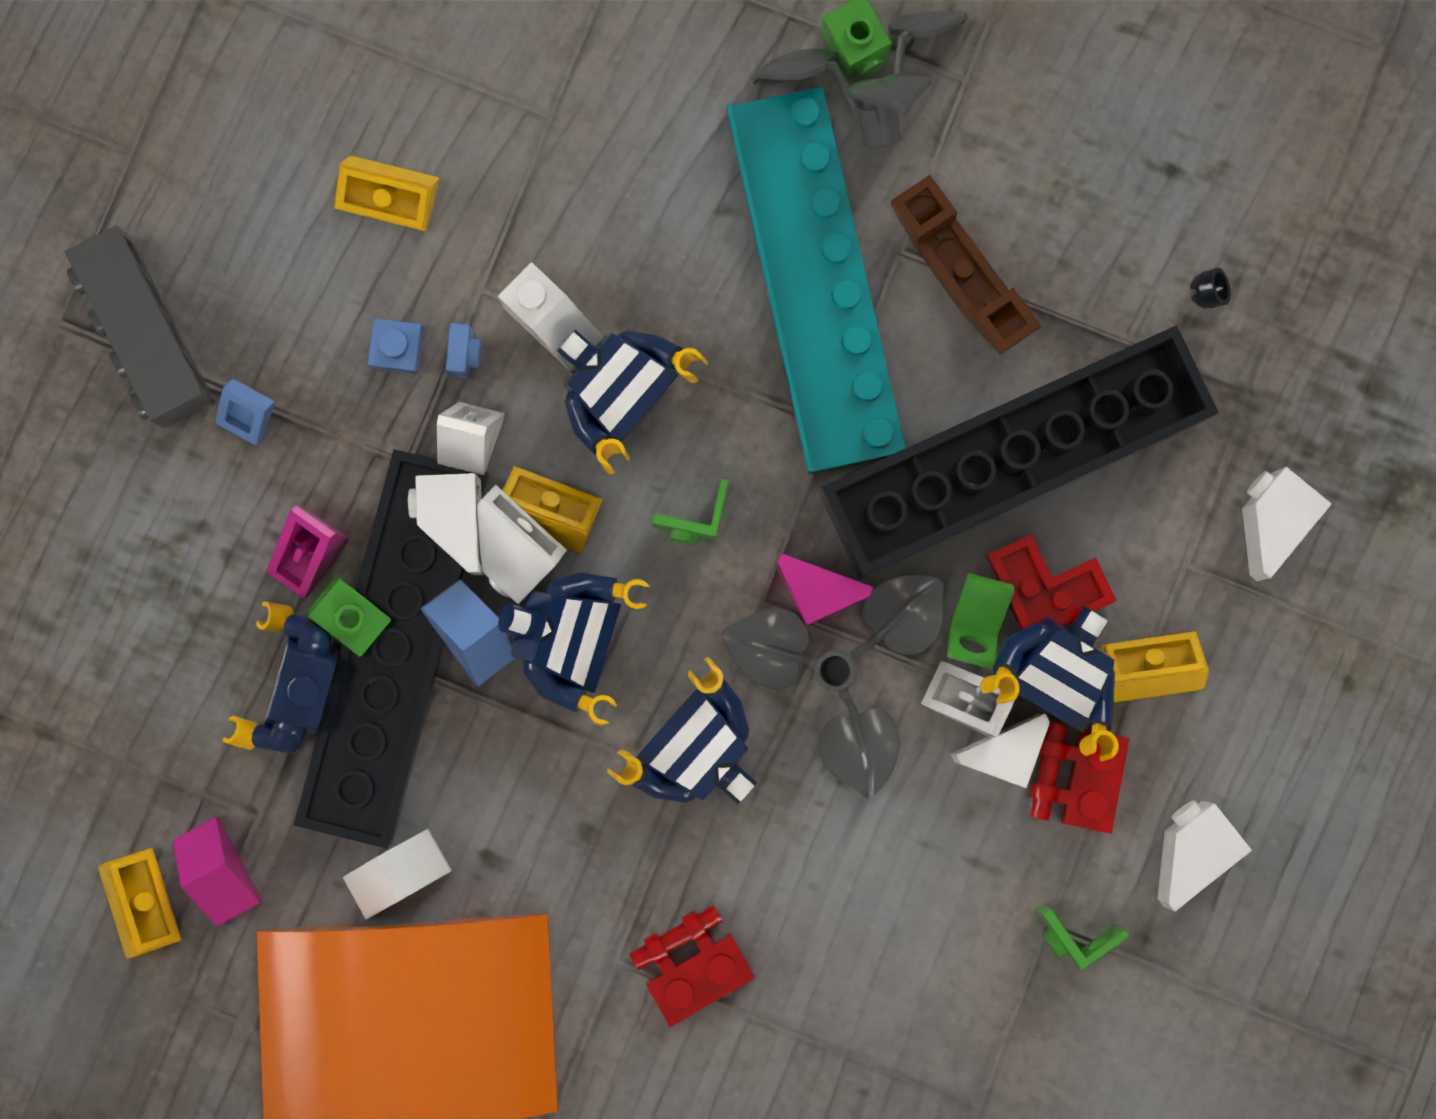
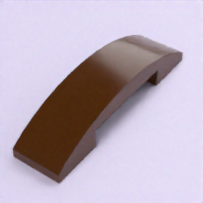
[890,175,1041,355]

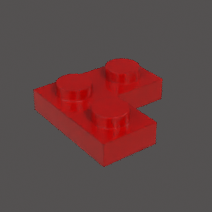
[986,534,1117,630]

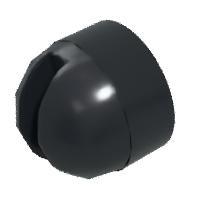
[1190,268,1231,309]

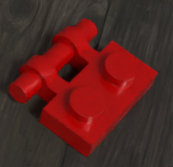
[1029,722,1130,834]
[629,905,755,1027]

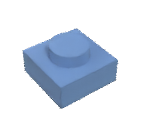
[368,318,424,374]
[446,323,482,381]
[215,379,275,445]

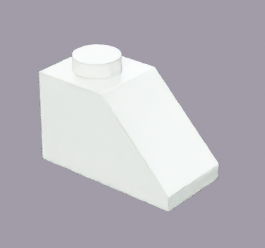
[498,262,604,373]
[1242,467,1332,581]
[408,473,484,576]
[476,484,567,604]
[1157,800,1252,911]

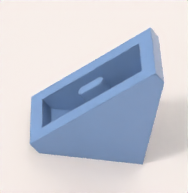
[420,580,515,686]

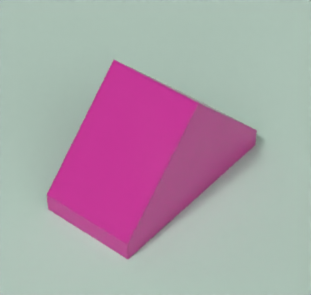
[266,505,349,599]
[776,553,873,626]
[173,816,262,926]

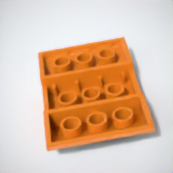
[256,913,558,1119]

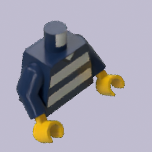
[557,329,708,474]
[498,572,650,726]
[222,601,337,753]
[980,605,1119,762]
[607,657,757,804]

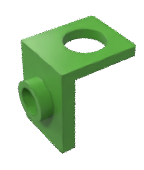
[652,479,728,545]
[307,573,391,656]
[946,573,1014,669]
[1035,904,1130,970]

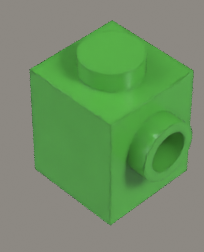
[820,0,892,81]

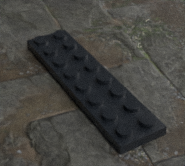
[294,449,489,849]

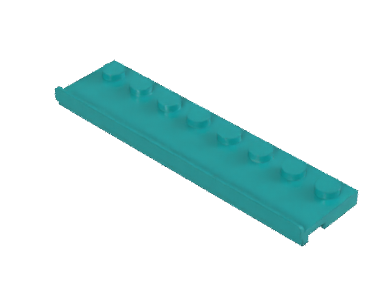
[726,86,905,474]

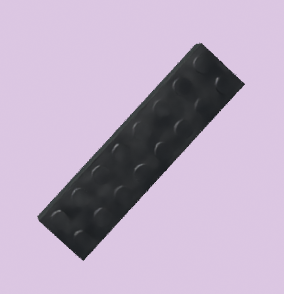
[819,325,1219,580]

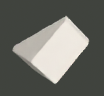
[437,402,505,475]
[921,661,1015,738]
[951,714,1050,788]
[343,828,452,920]

